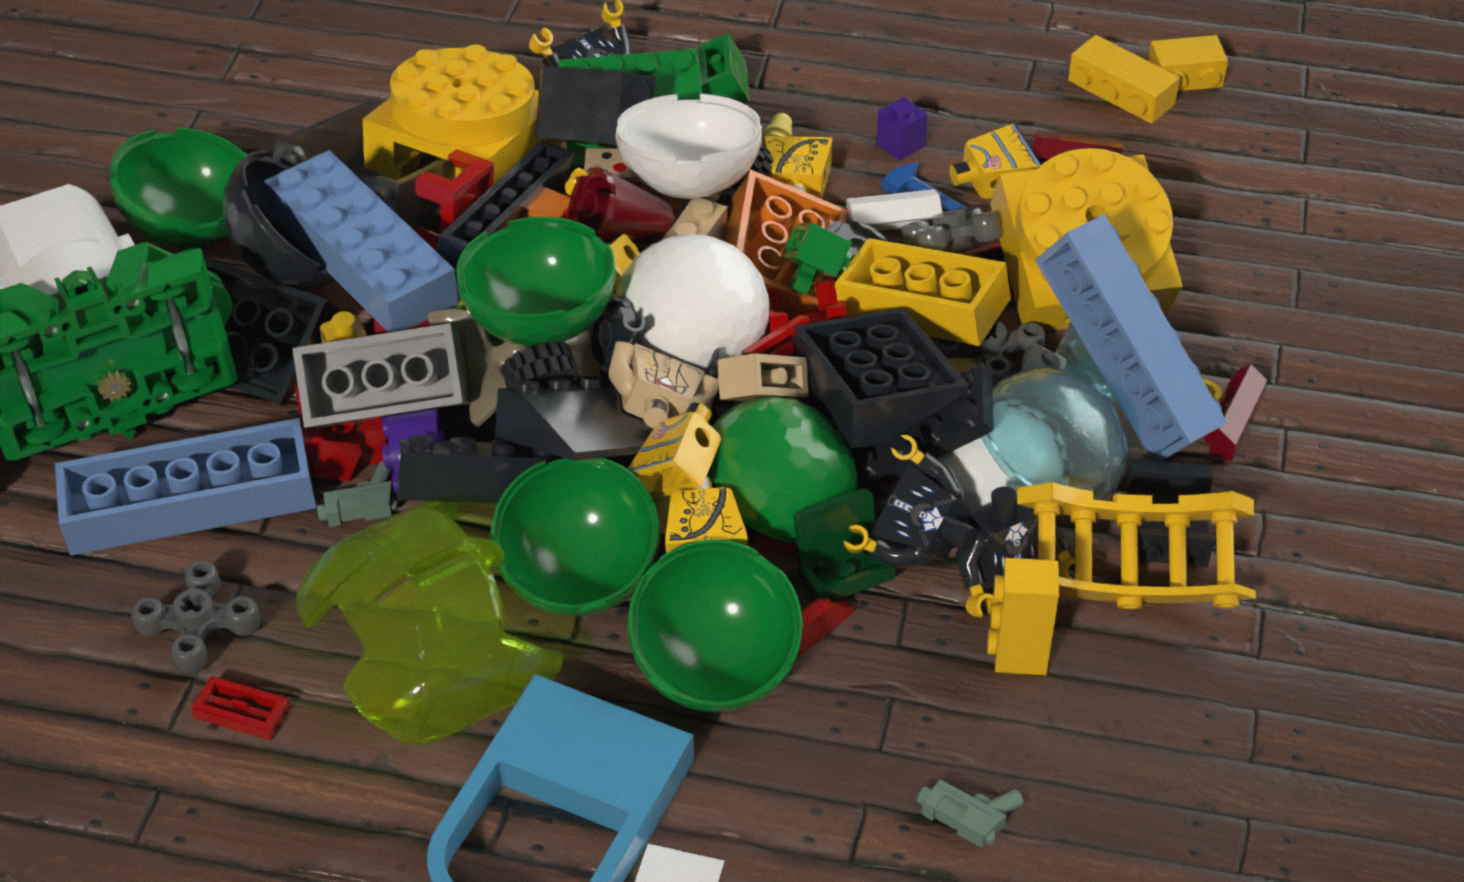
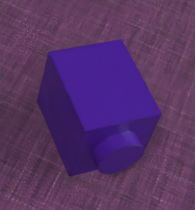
[876,97,928,161]

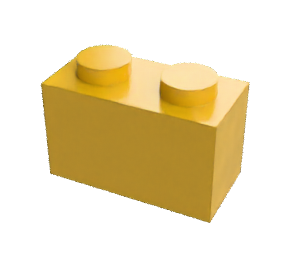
[1148,35,1228,91]

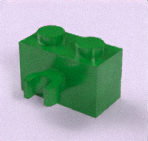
[698,32,750,104]
[781,223,852,294]

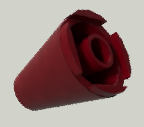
[568,167,675,242]

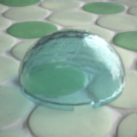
[982,368,1128,501]

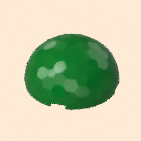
[110,127,247,249]
[456,217,616,347]
[706,396,857,544]
[491,458,661,617]
[627,540,802,712]

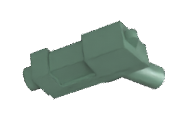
[317,461,398,527]
[917,779,1024,848]

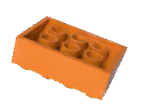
[725,169,848,314]

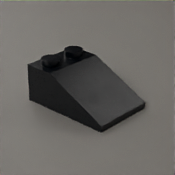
[535,66,656,148]

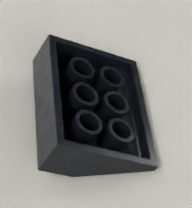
[204,258,341,406]
[793,308,969,448]
[495,374,654,461]

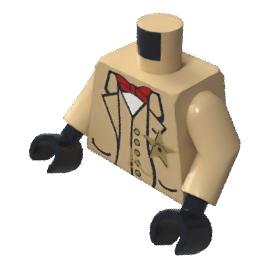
[608,312,735,428]

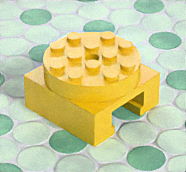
[363,45,559,185]
[990,148,1183,332]

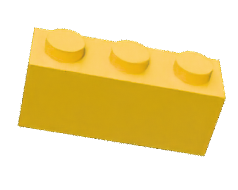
[1068,35,1180,124]
[987,558,1059,675]

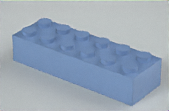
[265,150,459,333]
[1035,214,1228,461]
[55,418,316,556]

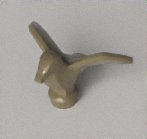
[427,308,535,427]

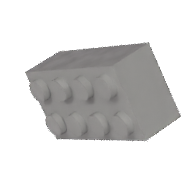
[292,323,470,428]

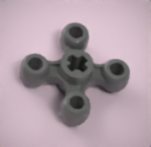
[902,207,1003,253]
[933,320,1045,393]
[131,560,261,674]

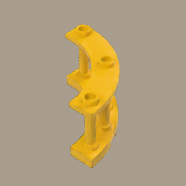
[1017,482,1256,609]

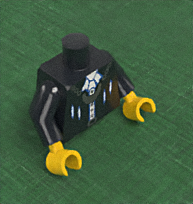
[529,0,633,67]
[844,435,978,568]
[956,487,1075,618]

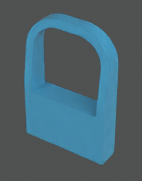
[427,674,694,882]

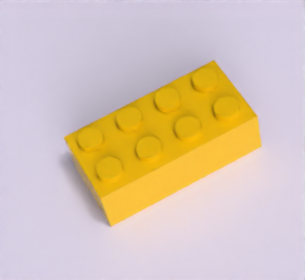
[835,238,1011,346]

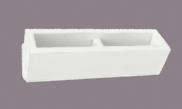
[846,189,942,231]

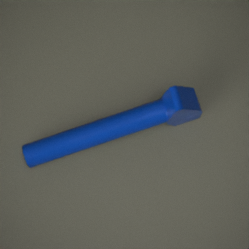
[881,162,968,212]

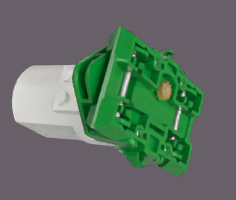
[0,184,238,460]

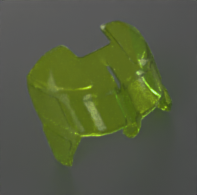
[295,501,563,744]

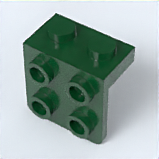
[794,489,895,601]

